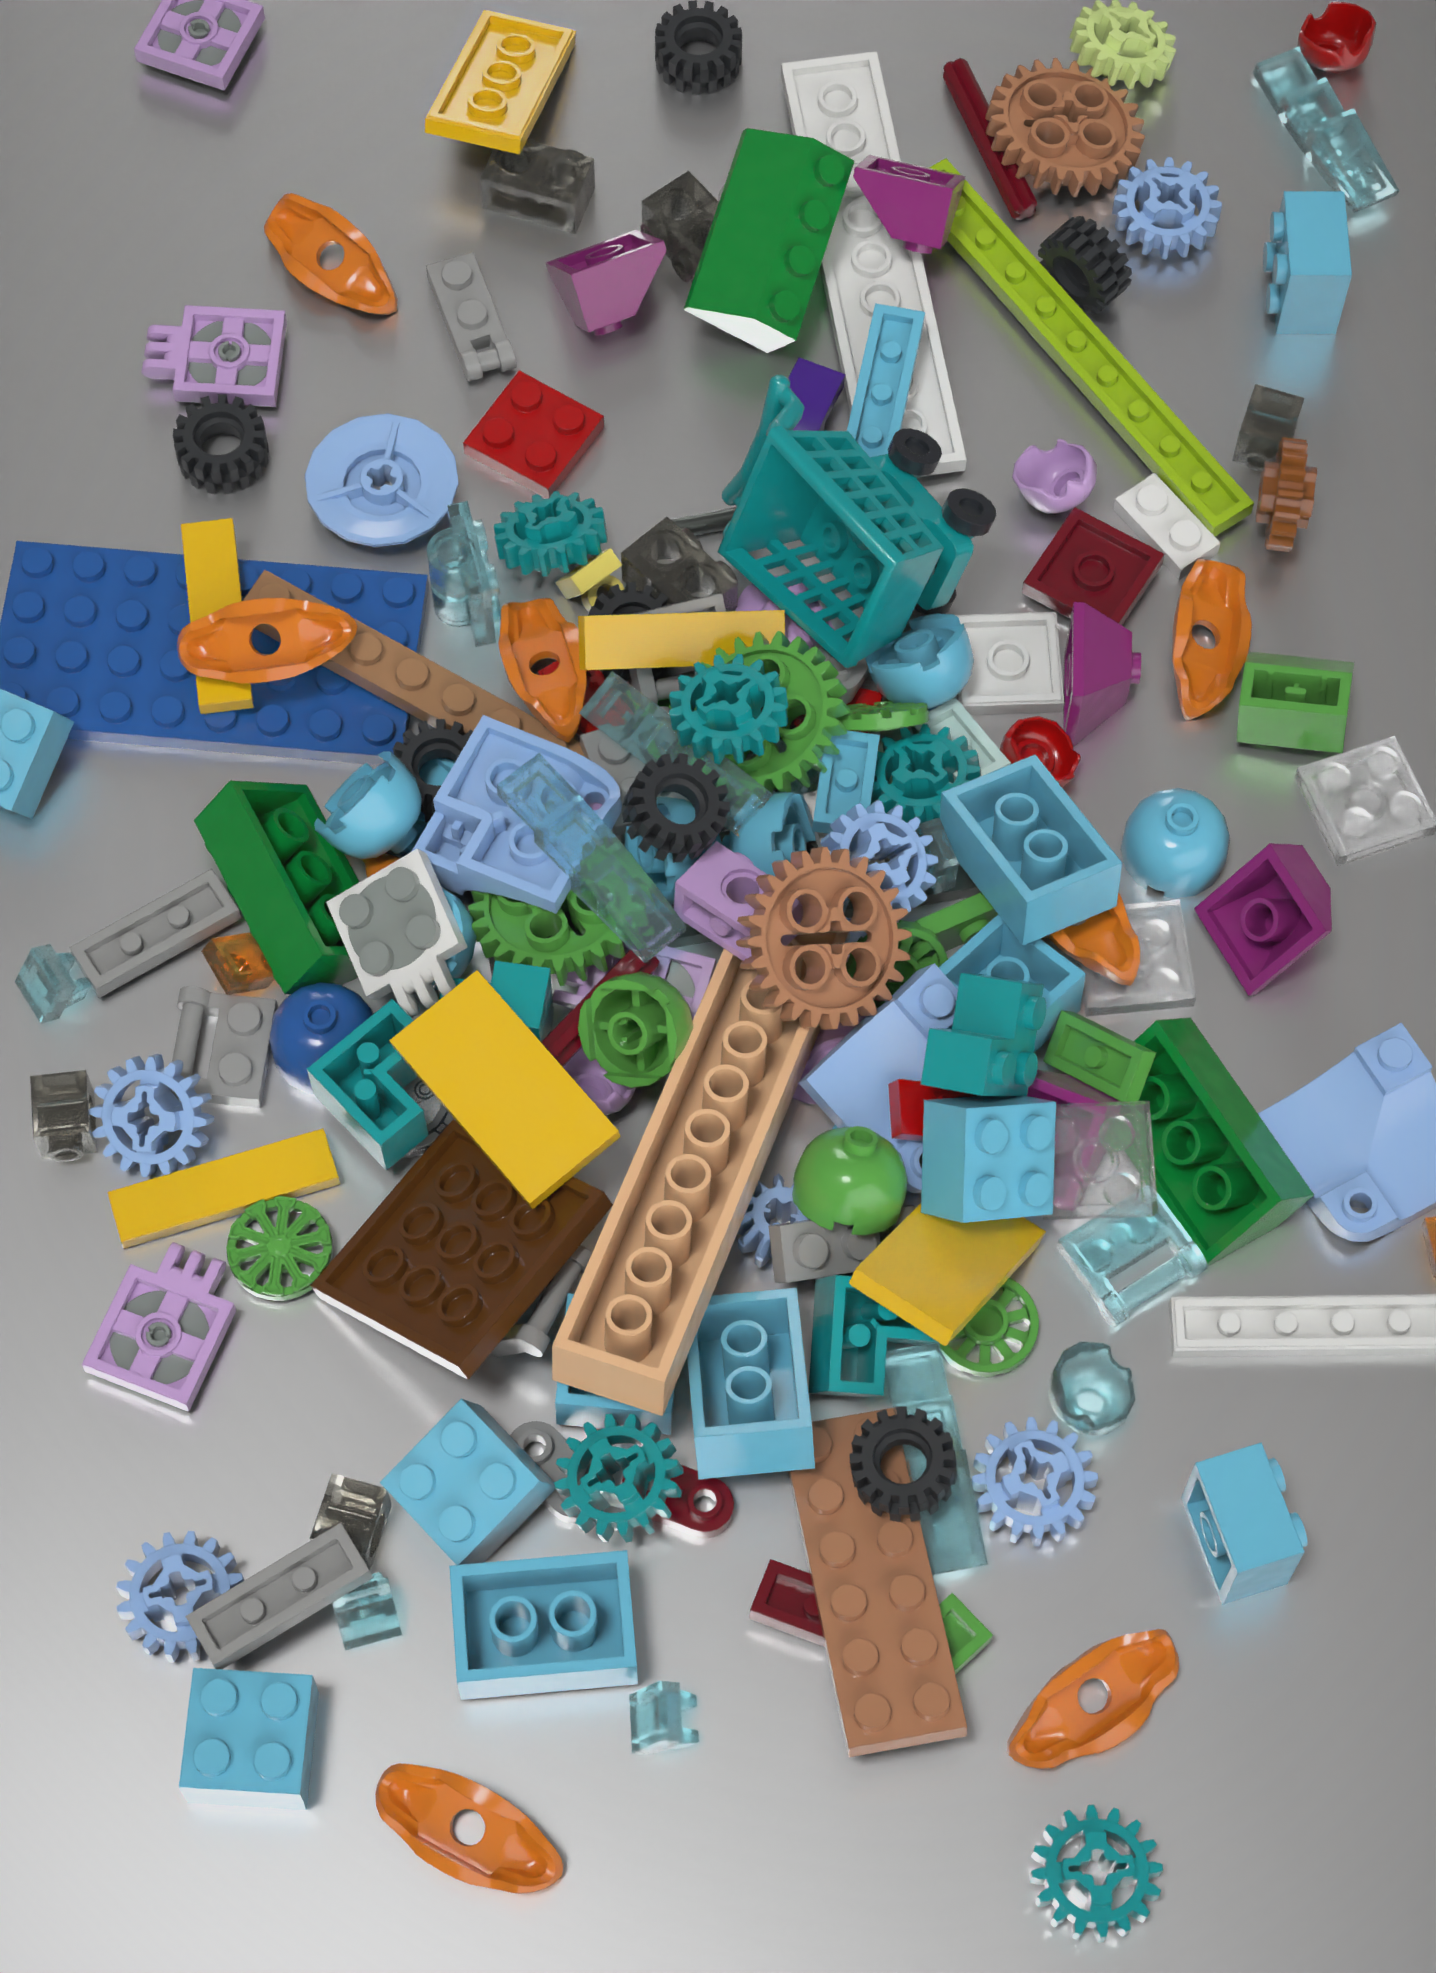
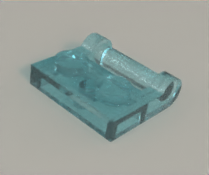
[1056,1183,1207,1328]

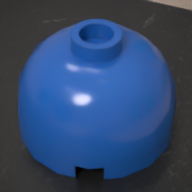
[269,982,374,1094]

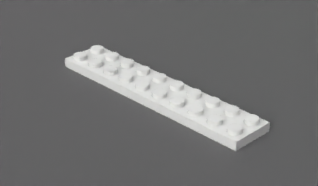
[781,51,967,476]

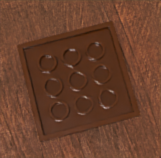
[311,1119,613,1380]

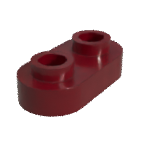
[622,1465,734,1539]

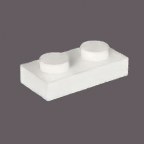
[1113,473,1221,580]

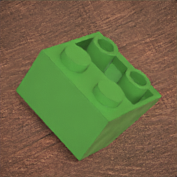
[1237,651,1354,753]

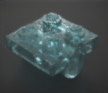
[427,501,501,647]

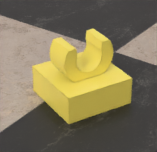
[555,548,624,612]

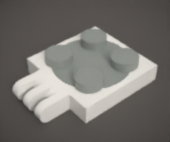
[326,849,468,1018]

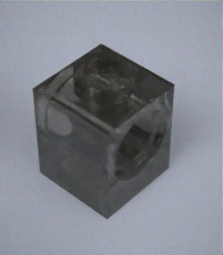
[1232,384,1305,472]
[30,1070,98,1162]
[309,1473,392,1571]

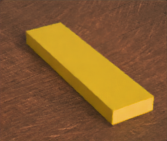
[181,518,254,714]
[578,610,785,670]
[107,1128,340,1249]

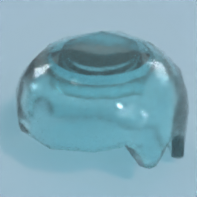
[1048,1341,1136,1436]

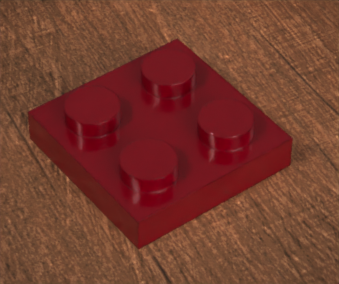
[1022,507,1165,625]

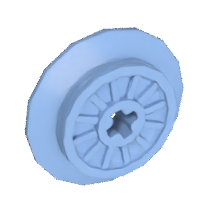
[305,413,459,547]

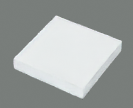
[955,612,1064,715]

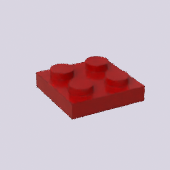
[463,370,604,499]

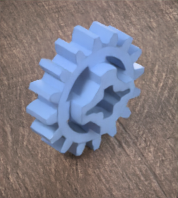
[1112,157,1222,259]
[820,800,938,913]
[89,1054,214,1177]
[970,1417,1098,1546]
[116,1531,245,1662]

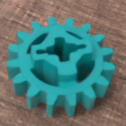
[493,491,608,576]
[669,654,788,764]
[871,724,981,832]
[554,1413,684,1543]
[1029,1804,1163,1943]

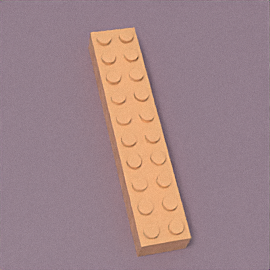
[552,903,850,1416]

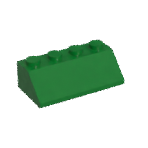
[683,128,855,353]
[194,780,359,994]
[1114,1017,1314,1266]

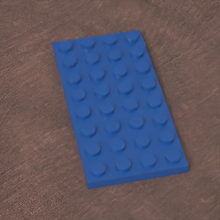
[0,541,429,766]

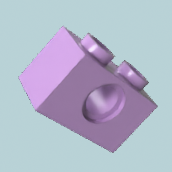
[674,841,803,961]

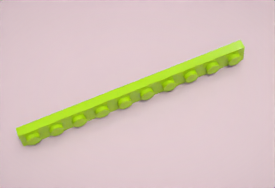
[929,158,1254,536]

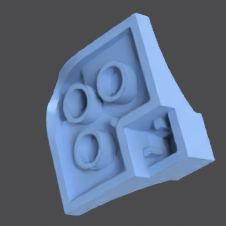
[411,715,622,914]
[799,963,958,1193]
[1258,1022,1436,1242]

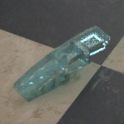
[1253,47,1400,213]
[579,671,773,838]
[497,753,686,963]
[885,1343,988,1575]

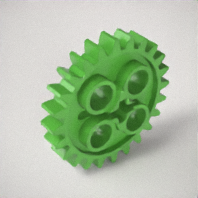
[679,631,850,804]
[468,837,648,986]

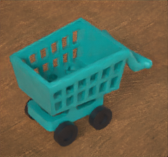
[717,375,996,669]

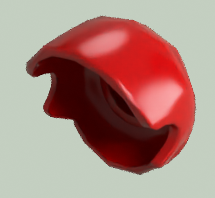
[1297,1,1377,74]
[1000,716,1081,788]

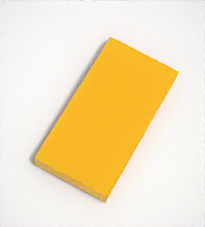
[425,10,576,155]
[389,970,621,1209]
[849,1203,1046,1346]

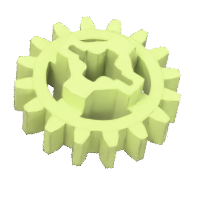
[1069,0,1176,89]

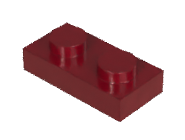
[749,1559,825,1647]

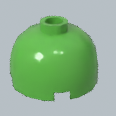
[578,972,693,1088]
[792,1126,907,1235]

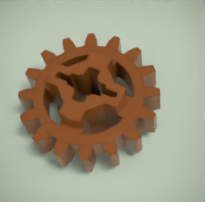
[1255,437,1317,552]

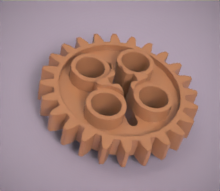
[985,58,1145,197]
[736,847,912,1030]

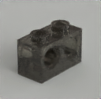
[480,137,595,234]
[640,170,719,283]
[621,517,738,611]

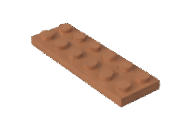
[788,1408,967,1757]

